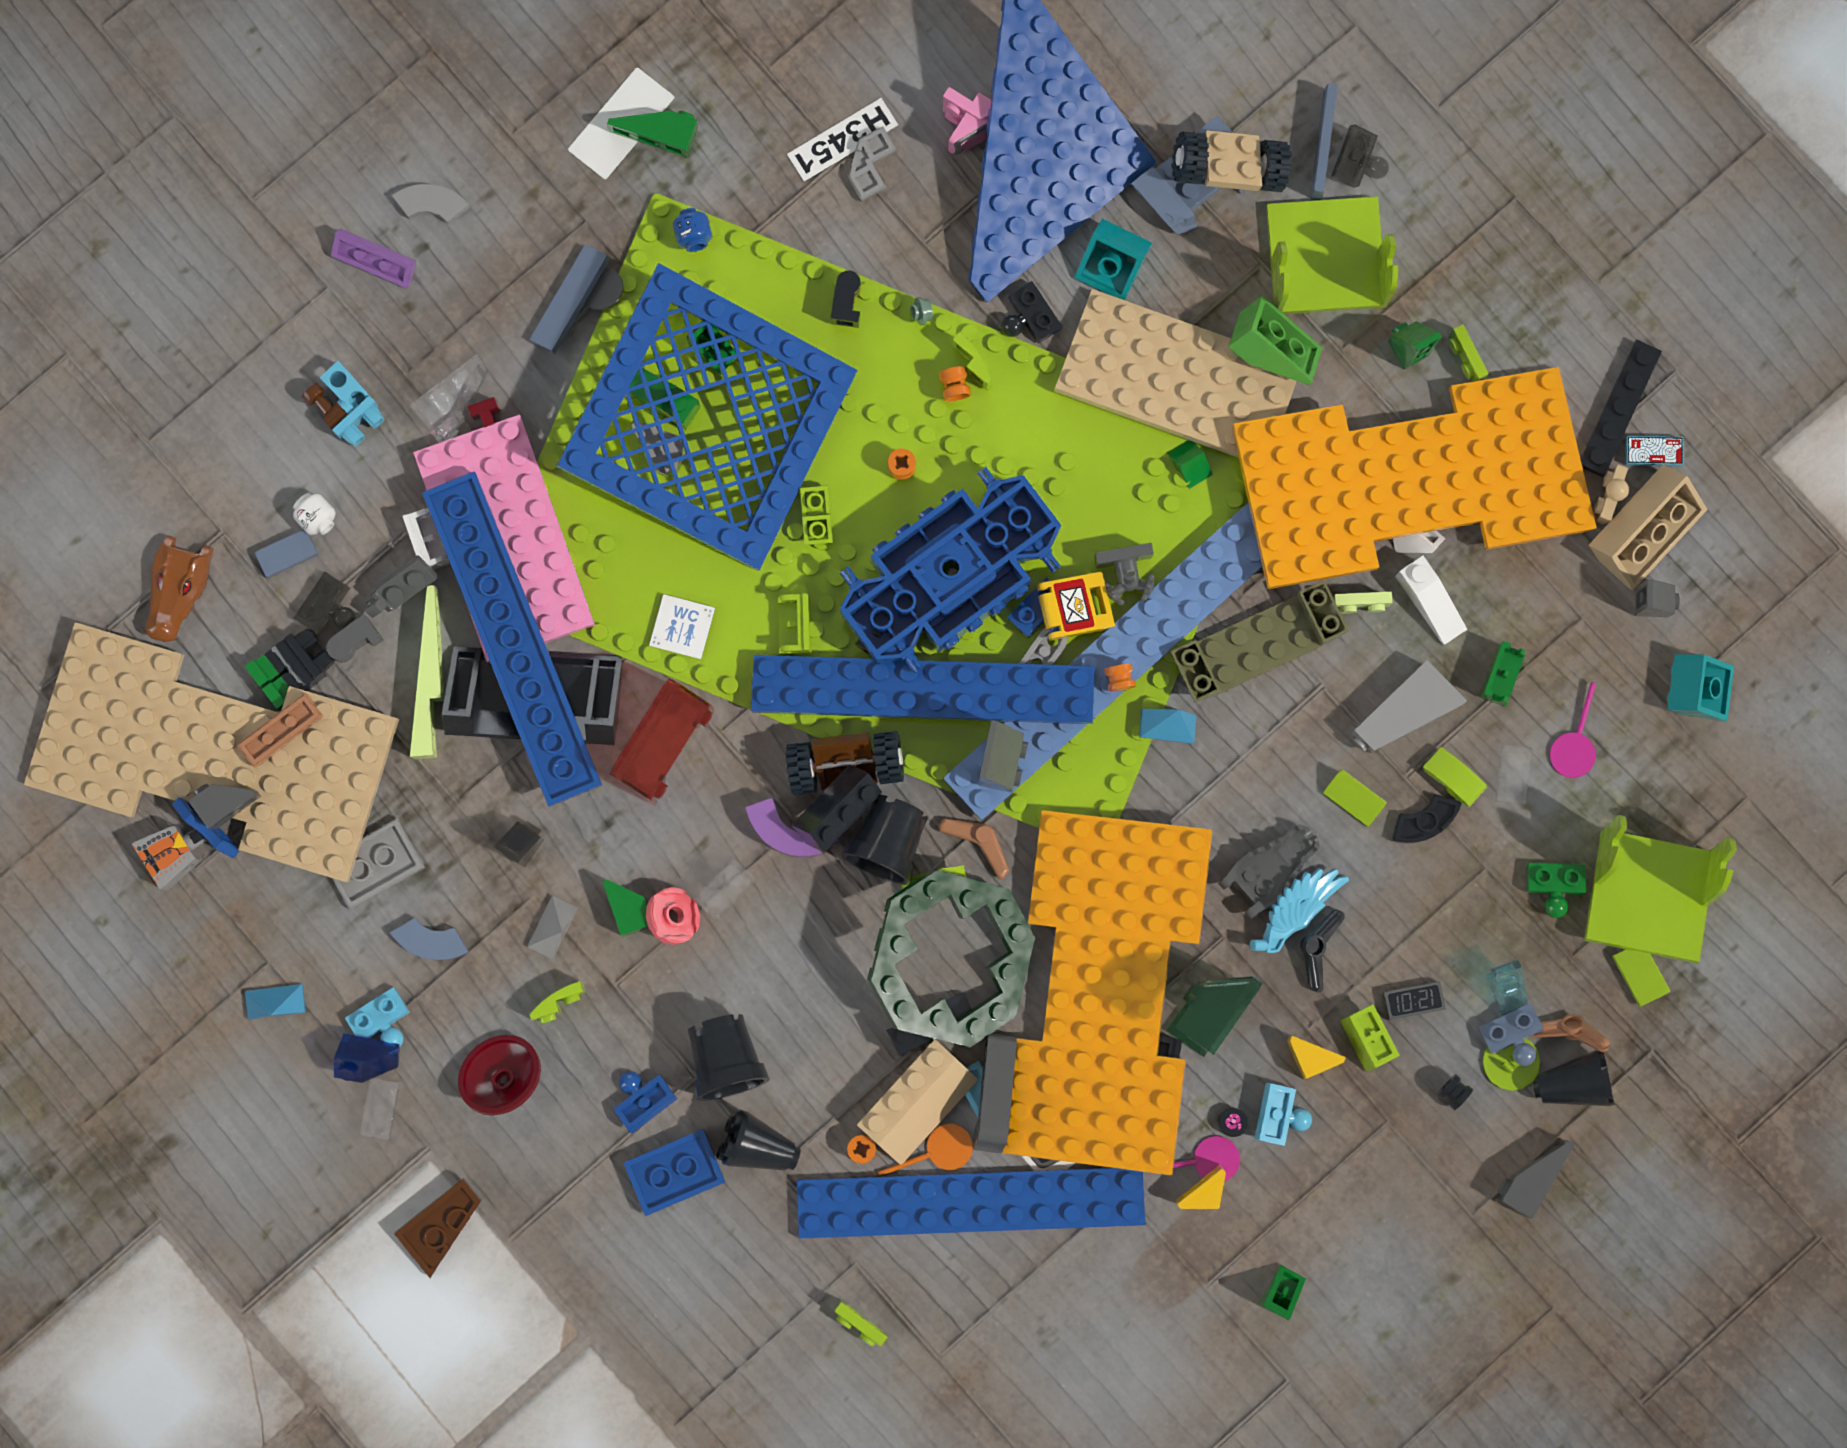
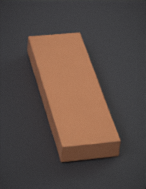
[237,693,324,768]

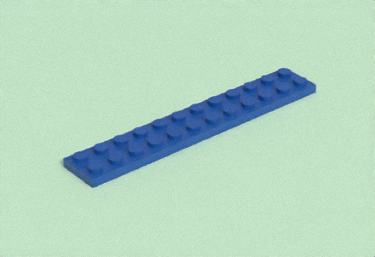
[422,471,603,807]
[751,655,1095,724]
[797,1168,1145,1239]

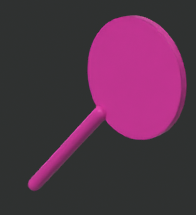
[1550,682,1596,778]
[1174,1136,1240,1181]

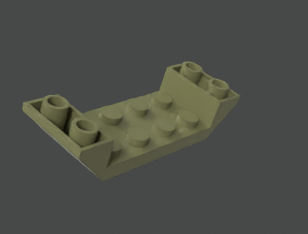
[1170,580,1349,703]

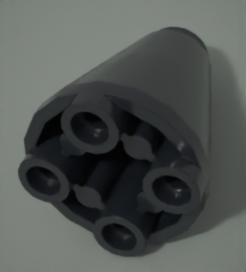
[716,1110,801,1171]

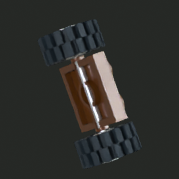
[785,731,904,795]

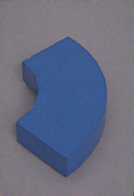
[172,797,240,858]

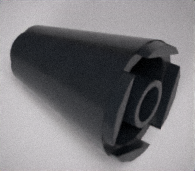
[1532,1050,1615,1106]

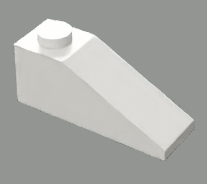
[1395,556,1467,646]

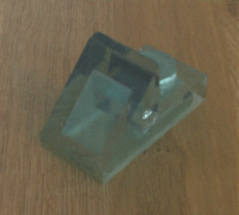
[1487,960,1528,1016]

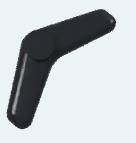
[1300,909,1345,993]

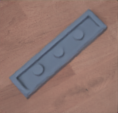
[1310,83,1338,200]
[530,245,610,354]

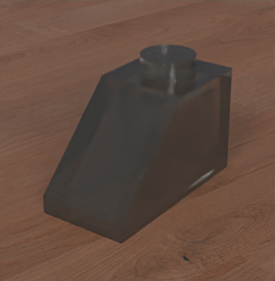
[494,821,544,867]

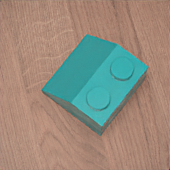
[1074,218,1152,300]
[1667,654,1734,721]

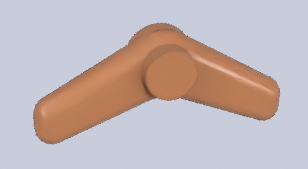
[938,818,1009,879]
[1529,1014,1610,1052]

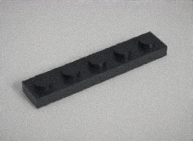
[1581,339,1662,477]

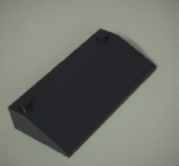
[442,646,623,745]

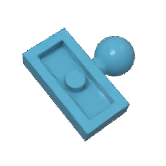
[345,987,410,1051]
[1254,1083,1312,1146]

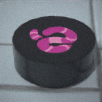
[1218,1108,1248,1137]

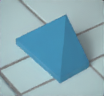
[1139,709,1196,744]
[245,984,306,1020]

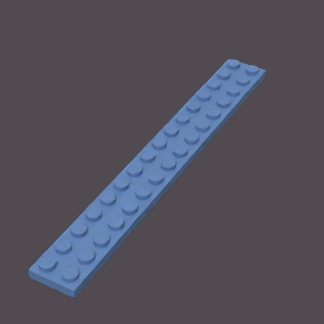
[943,502,1263,821]

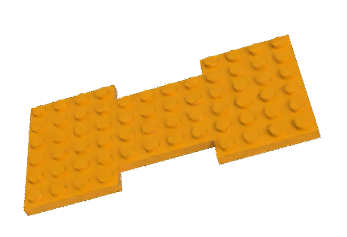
[1232,367,1597,589]
[1002,810,1213,1175]

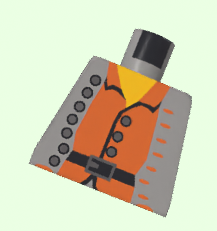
[132,825,207,891]

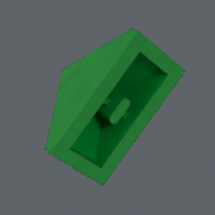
[686,321,736,375]
[1167,440,1213,489]
[1259,1265,1306,1321]

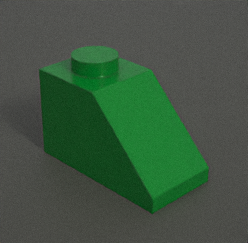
[602,880,649,937]

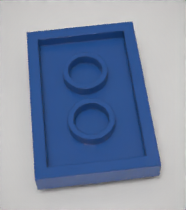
[624,1129,726,1216]

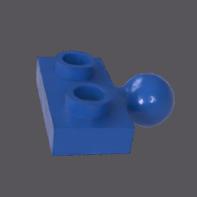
[1007,577,1060,638]
[613,1071,678,1134]

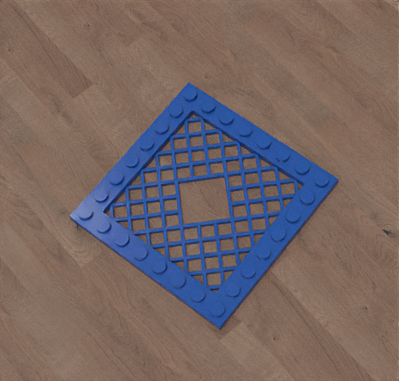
[556,263,857,571]

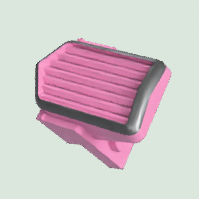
[943,87,991,155]

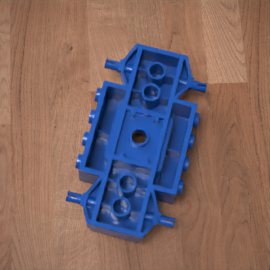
[840,467,1061,674]

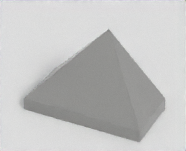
[527,896,578,959]

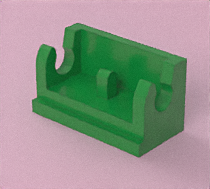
[1479,641,1525,707]

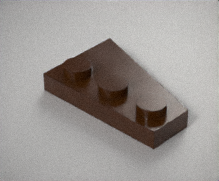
[394,1178,481,1278]

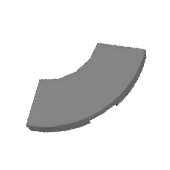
[392,184,471,224]

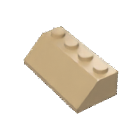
[1589,464,1708,591]
[857,1039,978,1165]

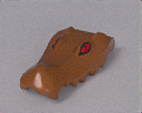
[145,536,214,642]

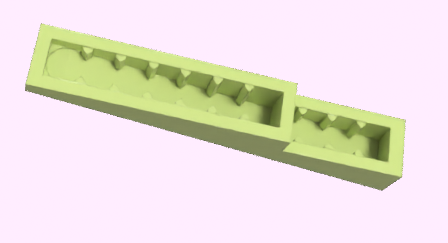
[410,585,445,760]

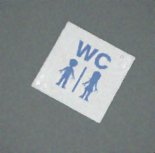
[649,594,715,659]

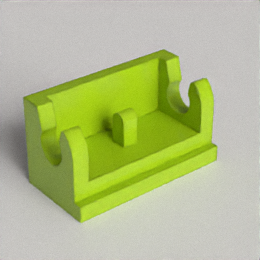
[778,593,810,655]
[1339,1004,1400,1071]

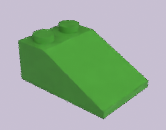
[1228,295,1322,385]

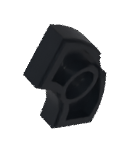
[1391,794,1462,844]

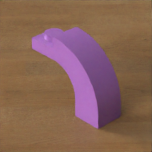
[745,798,845,858]

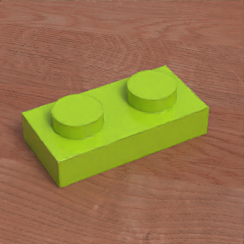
[1448,324,1489,382]
[835,1301,888,1347]

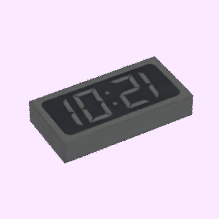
[1383,981,1446,1020]

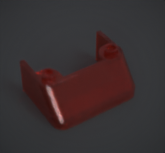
[609,677,714,806]

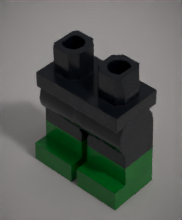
[244,628,335,711]

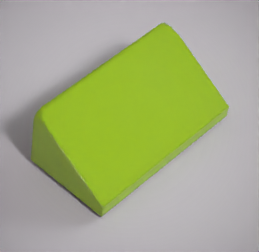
[1323,769,1387,827]
[1612,949,1670,1007]

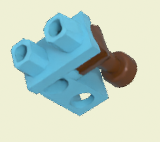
[301,361,385,447]

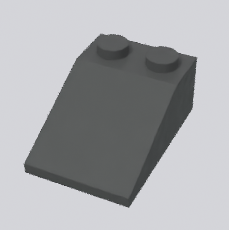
[978,720,1028,793]

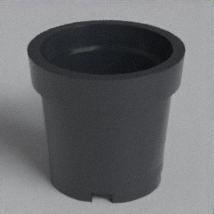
[841,794,928,885]
[688,1014,770,1101]

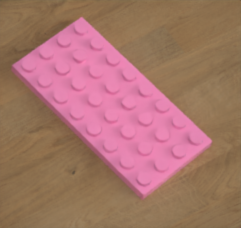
[413,414,595,664]

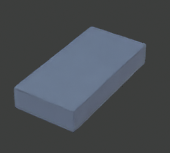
[255,529,319,579]

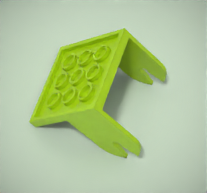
[1266,196,1398,314]
[1584,815,1737,964]

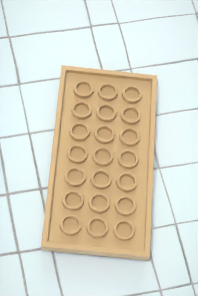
[1054,289,1297,458]

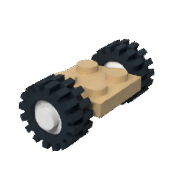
[1172,130,1292,192]

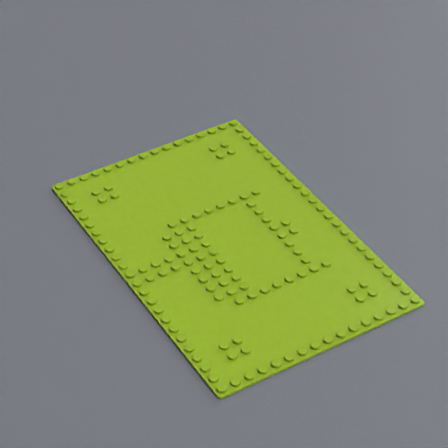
[537,194,1248,829]

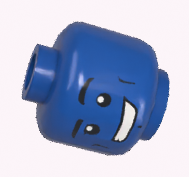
[673,208,712,252]

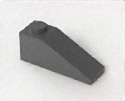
[1497,1140,1575,1219]

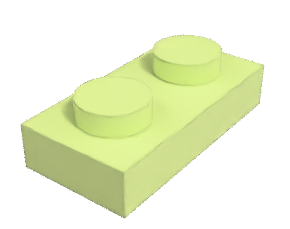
[1333,592,1392,614]

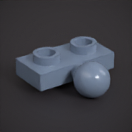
[1479,1003,1544,1066]

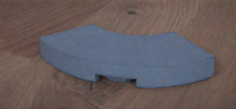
[390,918,469,961]

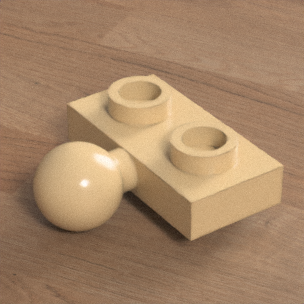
[1593,464,1629,526]

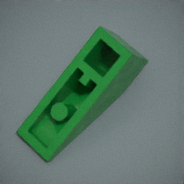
[607,110,698,158]
[1388,321,1442,369]
[629,368,701,430]

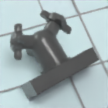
[1094,543,1155,605]

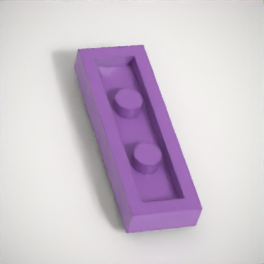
[331,228,416,288]

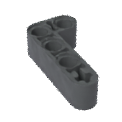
[972,1034,1017,1154]

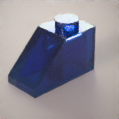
[334,1033,400,1083]

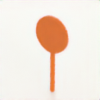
[877,1124,973,1177]

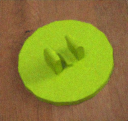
[1482,1039,1540,1091]

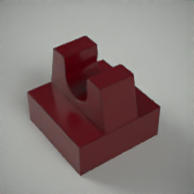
[467,397,500,428]

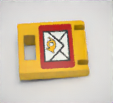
[1036,571,1115,640]

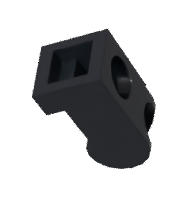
[831,270,861,328]

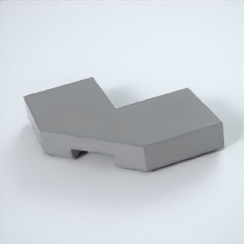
[848,126,896,202]

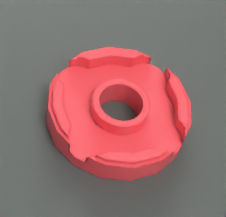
[646,887,700,945]

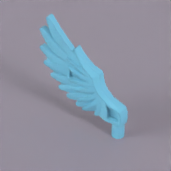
[1250,868,1349,953]

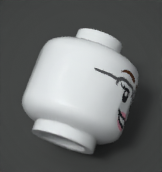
[293,493,336,535]

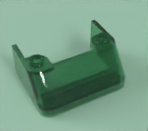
[1166,976,1263,1057]

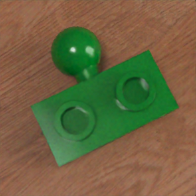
[1526,863,1586,918]

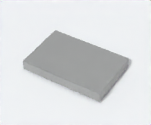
[332,818,426,910]

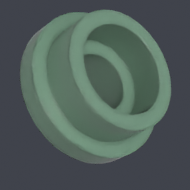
[910,297,933,325]

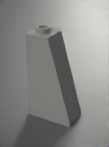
[1351,660,1467,754]

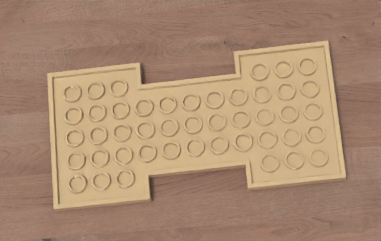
[24,622,399,883]

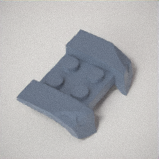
[1131,116,1243,235]

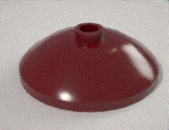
[458,1035,541,1116]

